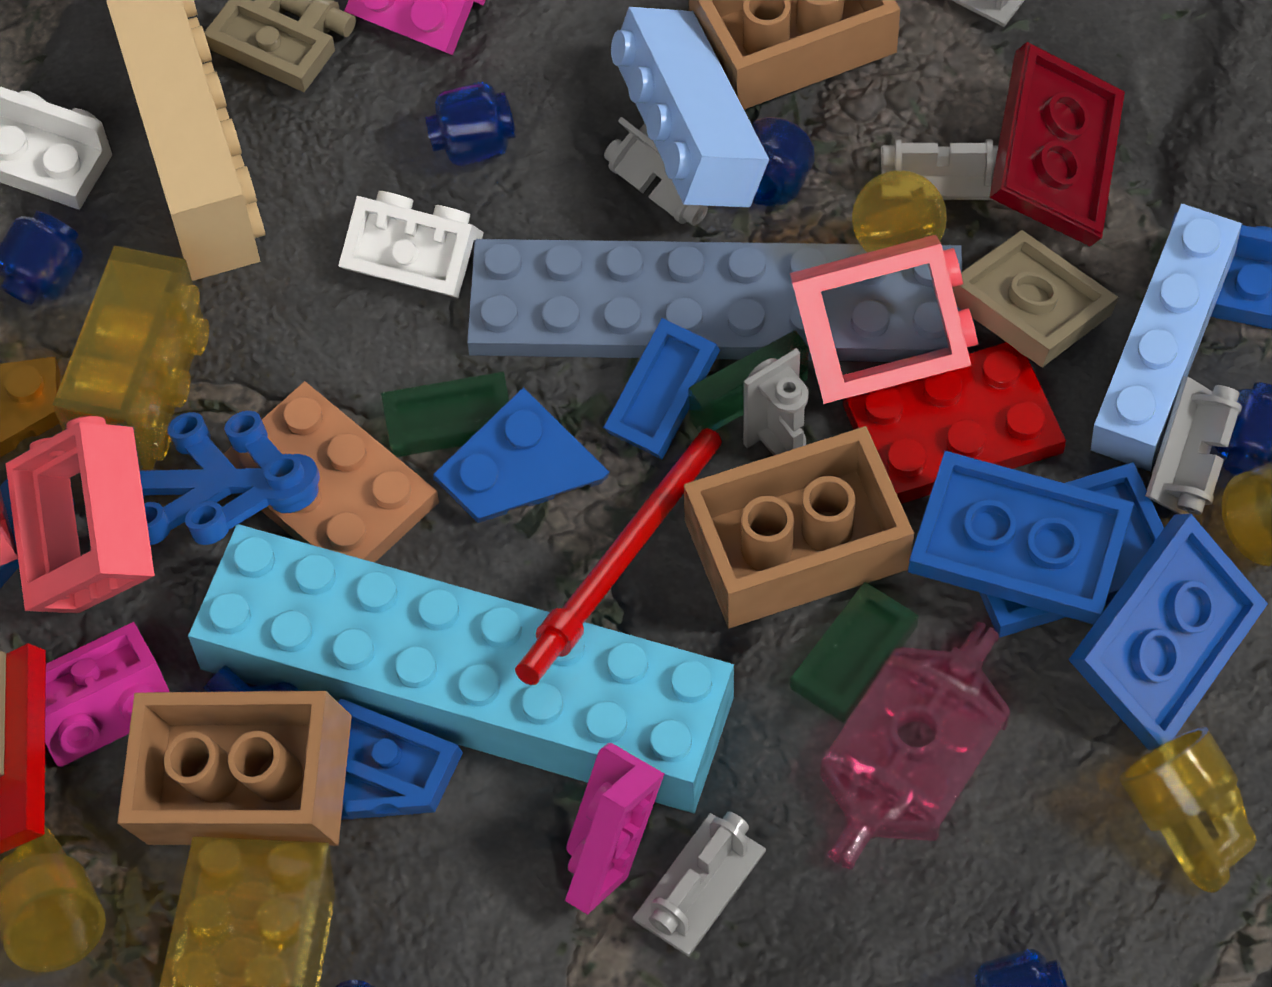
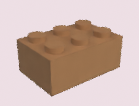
[689,0,900,110]
[684,426,914,629]
[117,691,352,846]

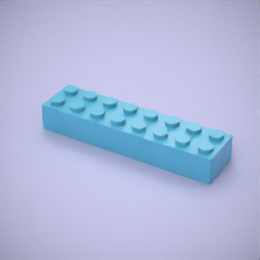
[188,524,734,814]

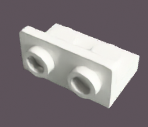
[0,87,112,210]
[338,191,484,298]

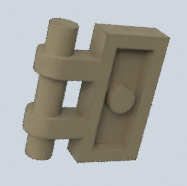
[204,0,356,93]

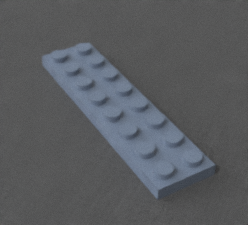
[467,239,962,362]

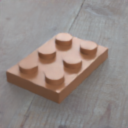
[224,381,439,563]

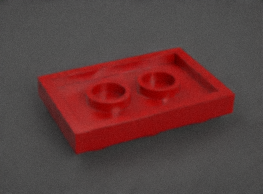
[843,342,1066,504]

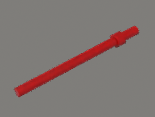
[515,428,722,685]

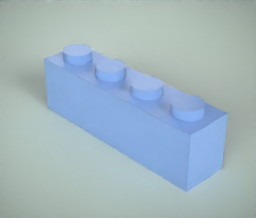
[611,7,769,207]
[1091,203,1242,472]

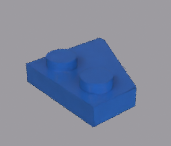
[433,387,610,523]
[338,698,463,820]

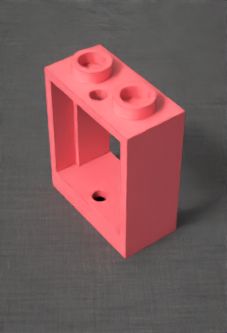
[790,235,978,404]
[5,416,155,613]

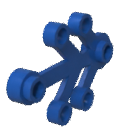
[140,411,320,545]

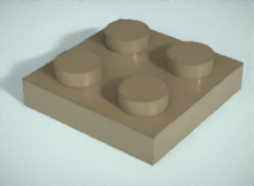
[952,230,1119,367]

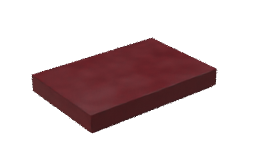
[989,42,1125,247]

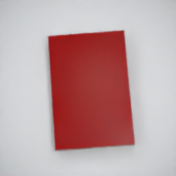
[0,643,46,854]

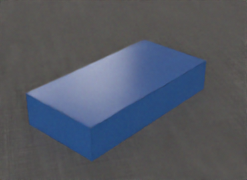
[603,318,720,459]

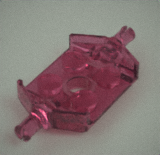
[820,622,1010,869]

